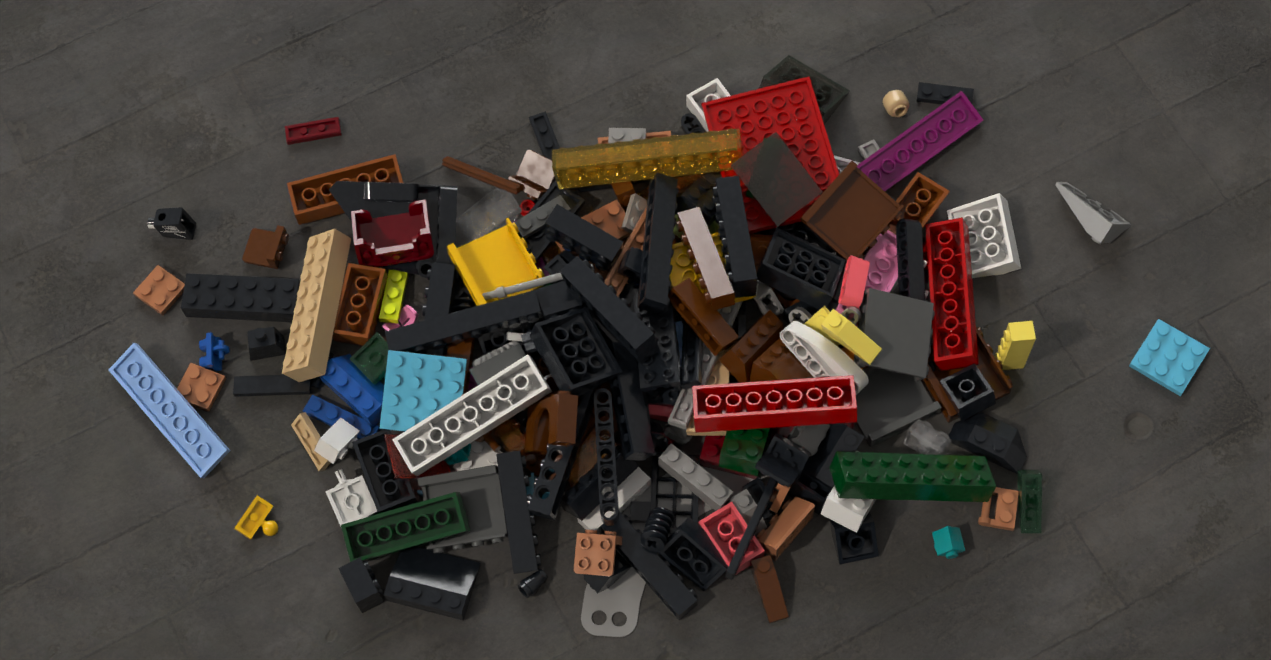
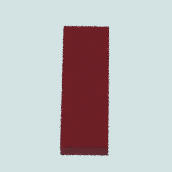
[285,117,342,145]

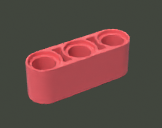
[838,255,870,309]

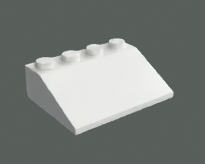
[947,193,1021,278]

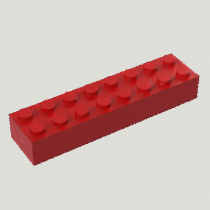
[925,217,979,371]
[692,375,857,433]

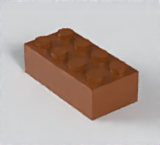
[332,263,388,347]

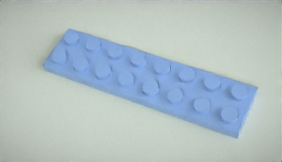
[109,343,230,478]

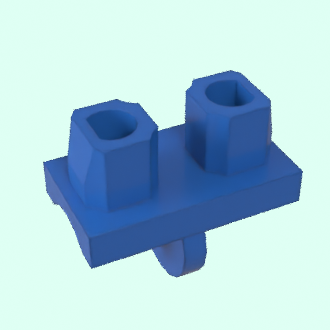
[199,332,230,371]

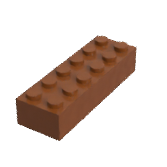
[287,154,403,225]

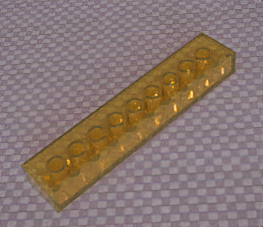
[552,128,745,189]

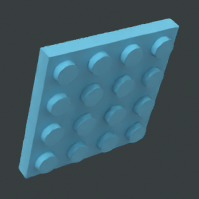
[379,350,467,431]

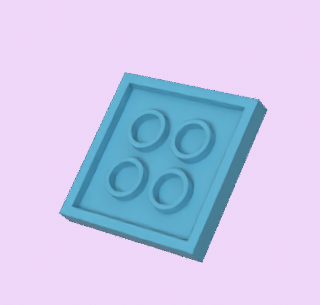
[1129,319,1210,396]

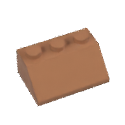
[756,496,815,561]

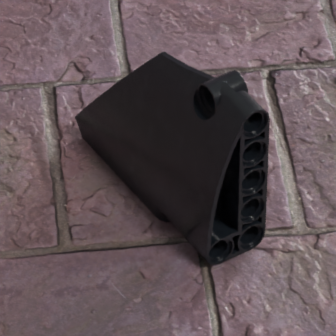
[329,181,457,278]

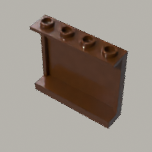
[800,160,904,261]
[923,327,1013,423]

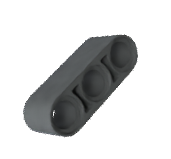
[470,343,526,385]

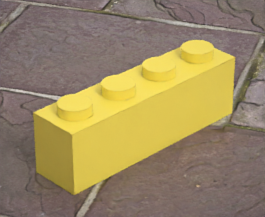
[995,321,1036,370]

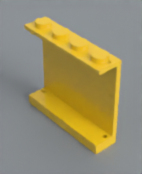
[447,217,545,306]

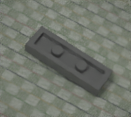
[515,195,571,240]

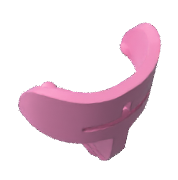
[382,305,418,331]

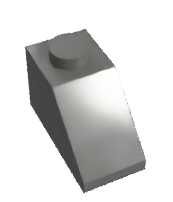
[729,489,767,535]

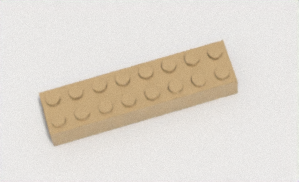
[282,229,351,382]

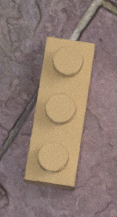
[291,412,331,471]

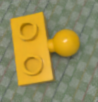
[234,495,278,540]

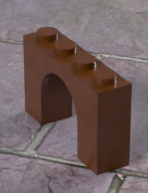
[525,391,578,456]

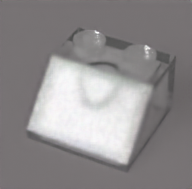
[904,419,952,455]

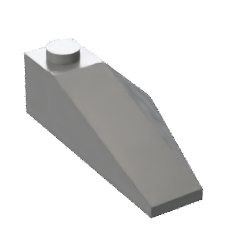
[1055,182,1131,244]

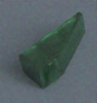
[1018,470,1042,533]

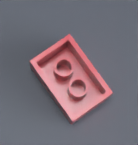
[698,502,765,574]

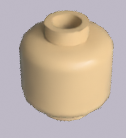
[883,90,910,117]

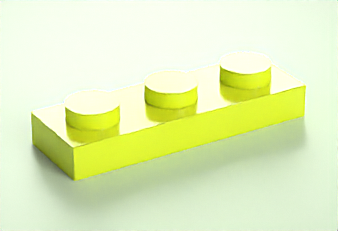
[379,269,408,324]

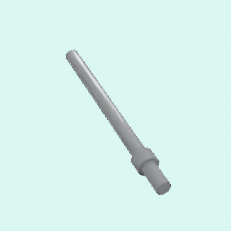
[482,264,594,301]

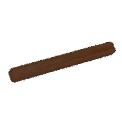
[442,156,521,195]

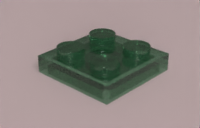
[350,332,389,385]

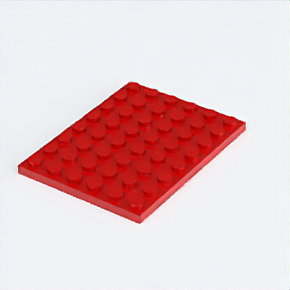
[701,76,839,234]

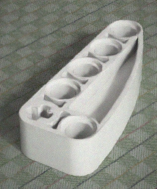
[780,321,869,395]

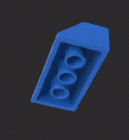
[319,354,384,427]

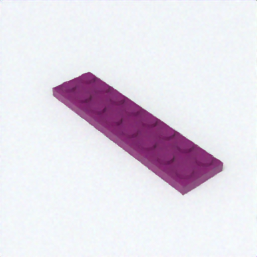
[857,91,983,191]

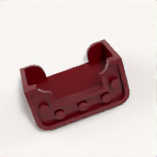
[351,199,434,267]

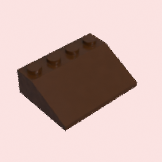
[749,338,814,382]

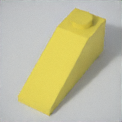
[821,309,882,365]

